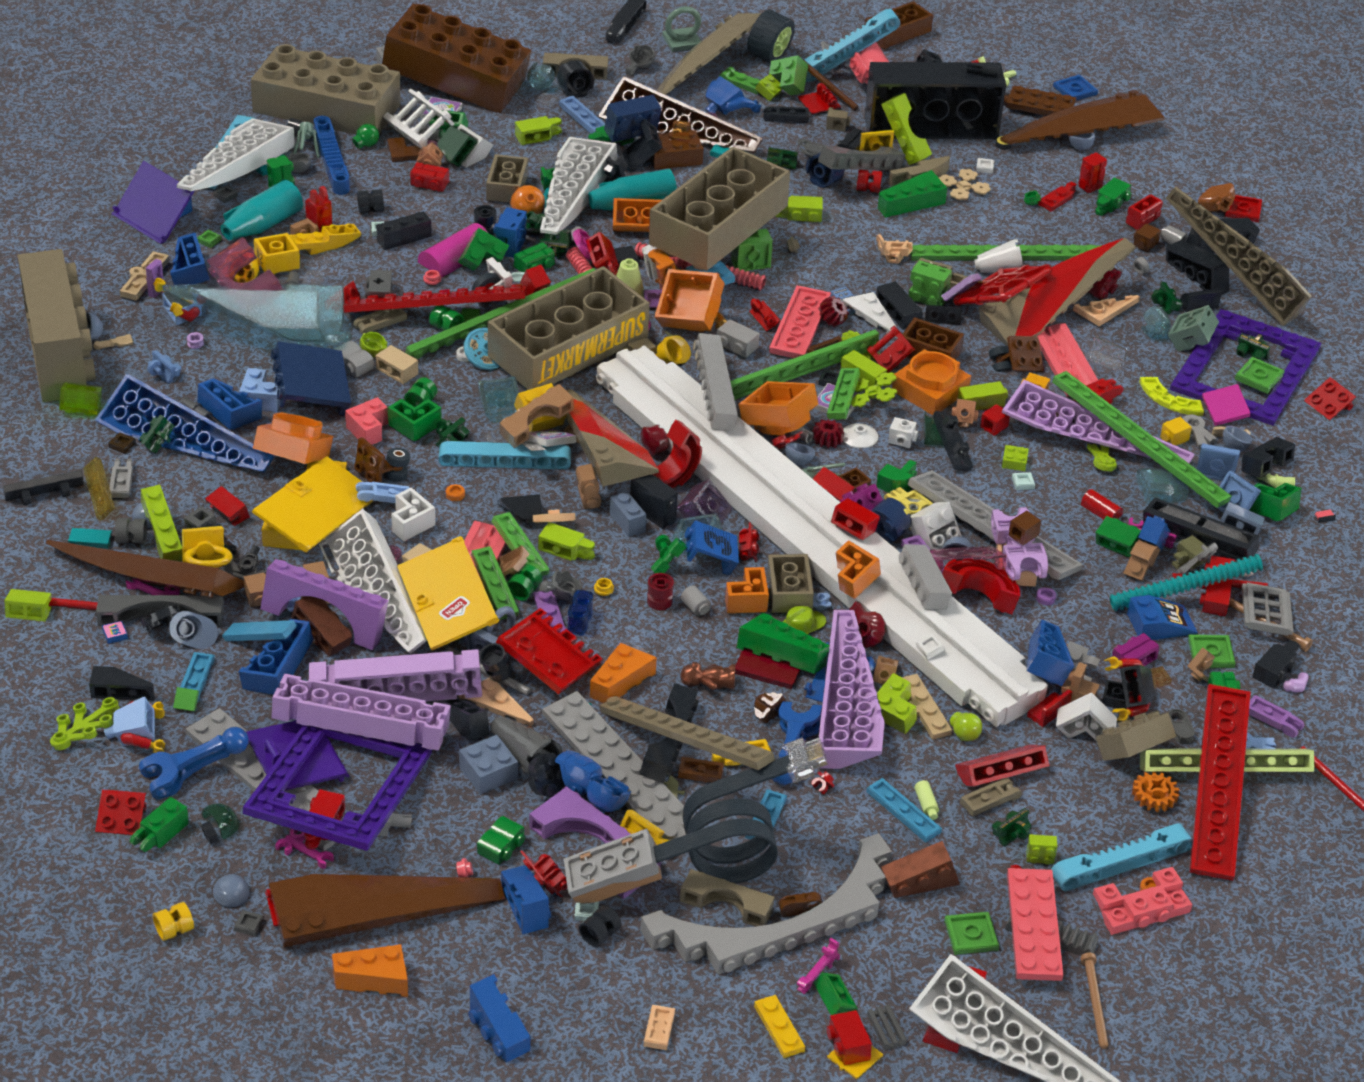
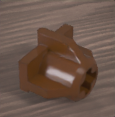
[754,692,786,724]

